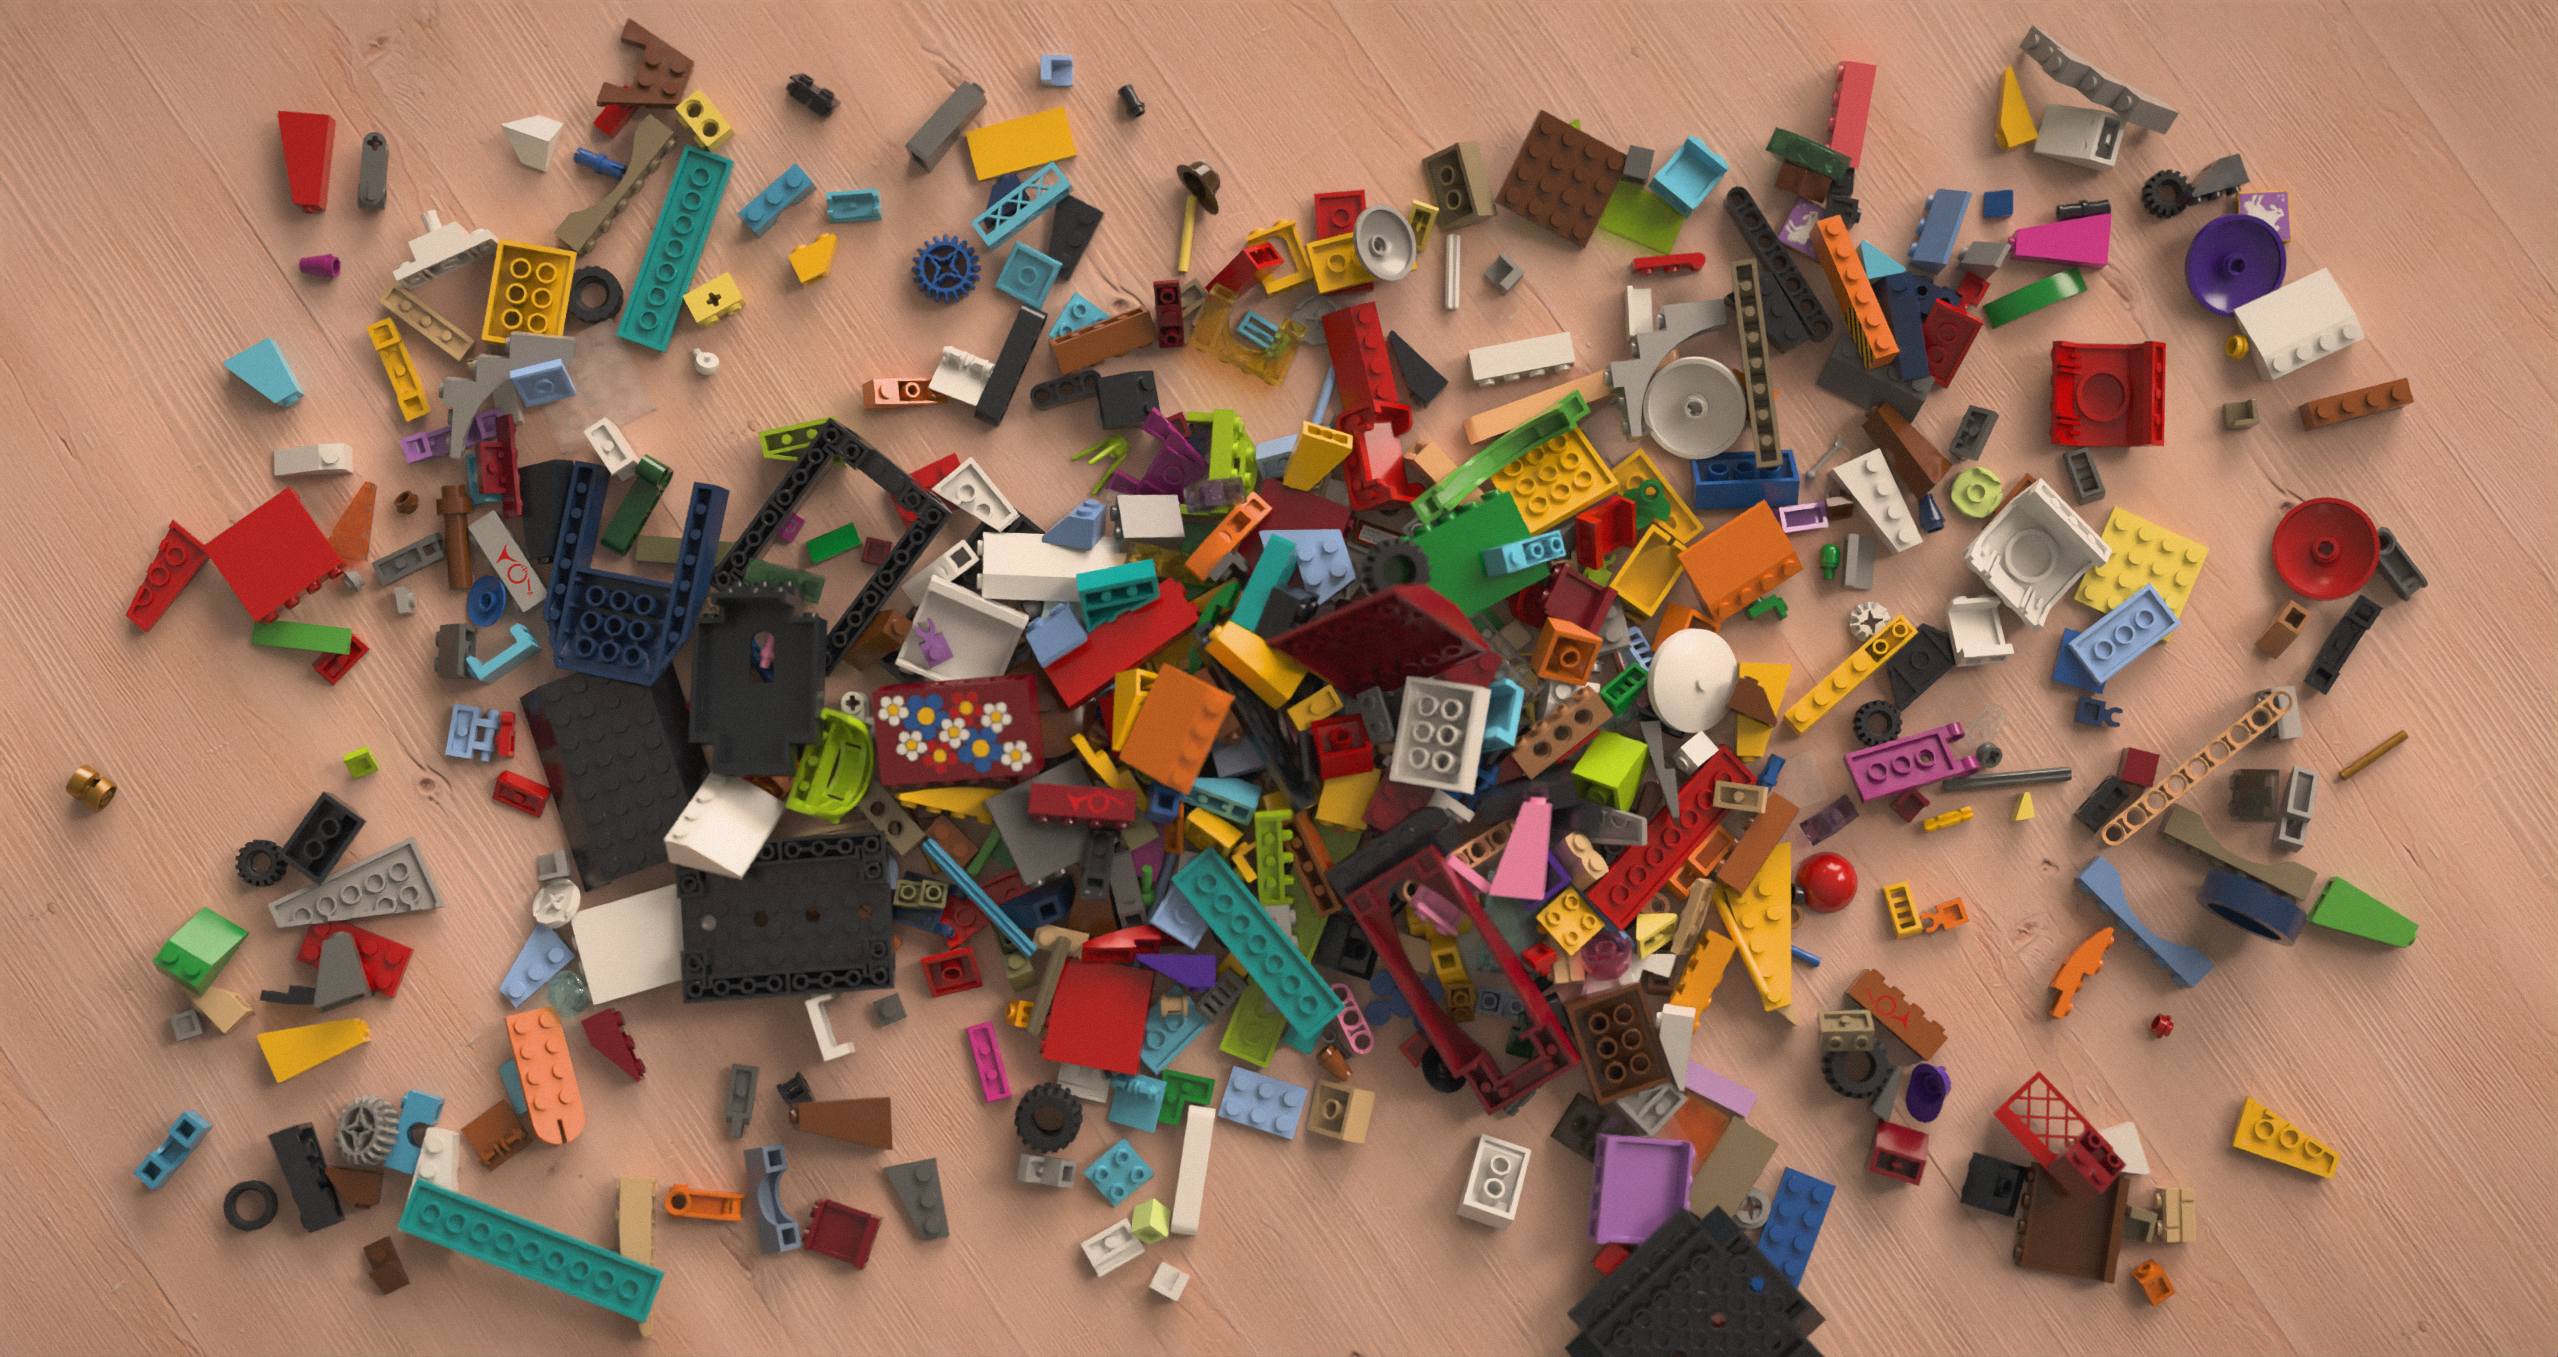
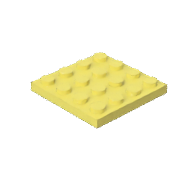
[2072,506,2209,643]

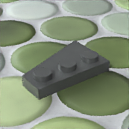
[884,1157,950,1241]

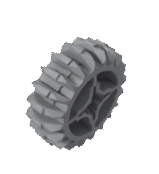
[334,1095,400,1167]

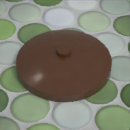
[1005,658,1096,760]

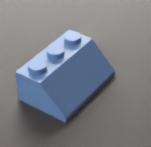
[1907,188,1972,275]

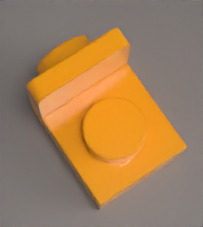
[1005,998,1045,1031]

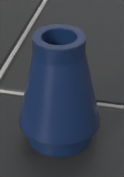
[1917,493,1945,534]

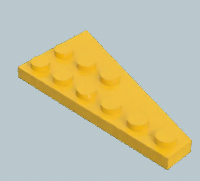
[1716,841,1791,1013]

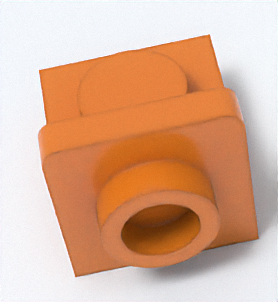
[2131,1259,2176,1307]

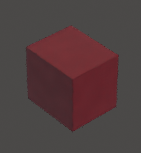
[2116,747,2160,789]

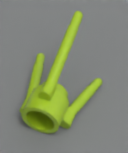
[1071,433,1131,495]

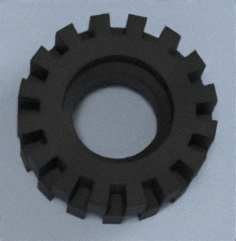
[2141,169,2190,219]
[1853,700,1903,747]
[235,840,288,887]

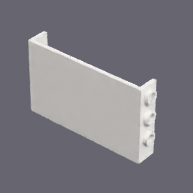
[571,884,716,1005]

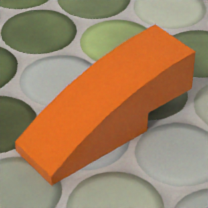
[1663,824,1735,902]

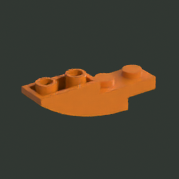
[1184,492,1272,582]
[2047,927,2114,1019]

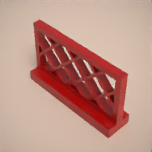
[1992,1071,2114,1192]

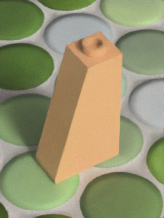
[1403,439,1484,509]

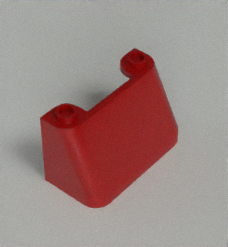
[1335,399,1426,512]

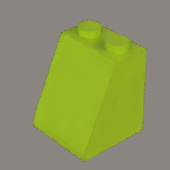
[1571,729,1650,812]

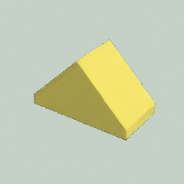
[1407,200,1438,252]
[1636,913,1678,960]

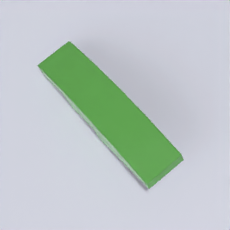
[251,620,353,655]

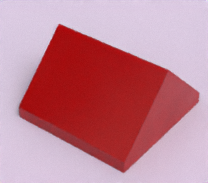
[920,947,983,998]

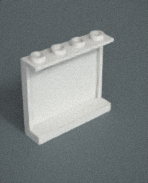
[895,575,1029,682]

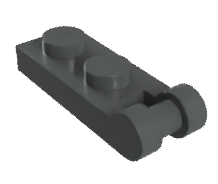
[372,532,447,587]

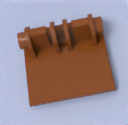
[461,1099,533,1172]

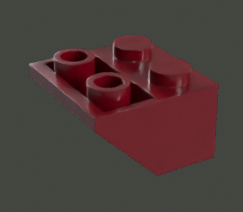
[1863,1119,1929,1186]
[2046,1126,2127,1207]

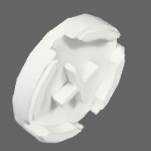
[532,878,581,929]

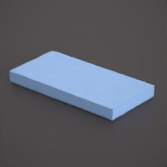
[2066,583,2181,686]

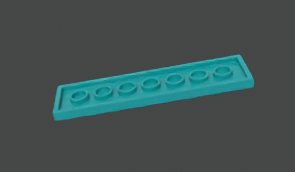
[616,144,735,353]
[1171,845,1346,1041]

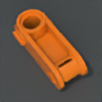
[665,1183,745,1221]

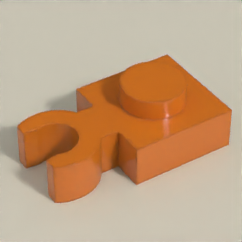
[1919,897,1970,932]

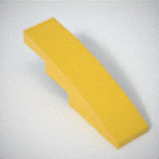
[1071,733,1147,812]

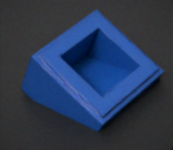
[1984,190,2013,218]

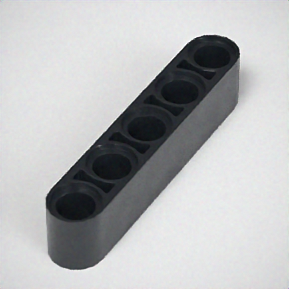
[974,304,1048,428]

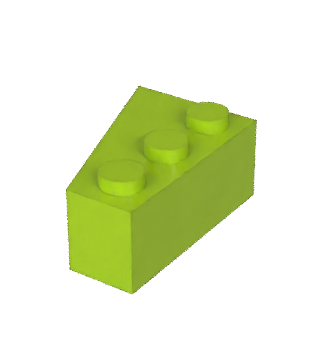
[758,416,848,467]

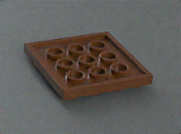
[1494,109,1627,249]

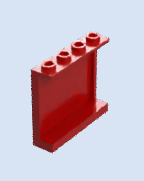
[202,487,348,625]
[1039,956,1156,1077]

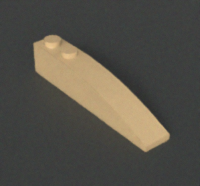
[615,1176,657,1337]

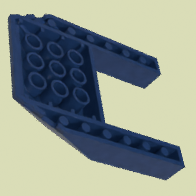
[543,460,730,686]

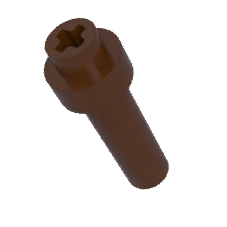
[436,485,474,590]

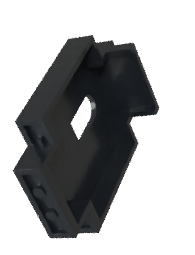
[688,581,828,777]

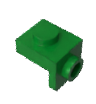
[1745,594,1788,621]

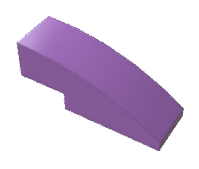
[1771,502,1829,535]

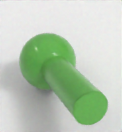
[1141,865,1156,908]

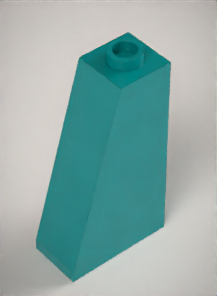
[1230,533,1297,634]

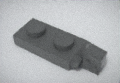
[725,1064,760,1138]

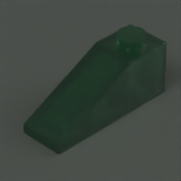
[743,557,826,604]

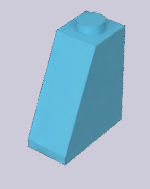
[223,337,305,407]

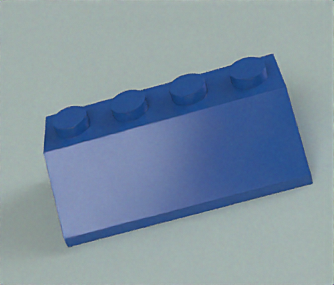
[1690,450,1800,510]

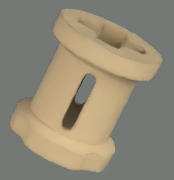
[1161,993,1188,1017]

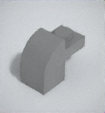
[1017,1154,1077,1188]

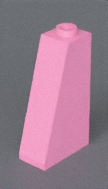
[1489,797,1552,900]

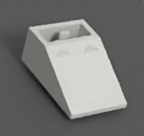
[2033,103,2127,173]

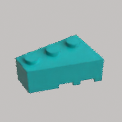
[1076,559,1160,634]

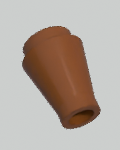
[1315,1044,1353,1083]

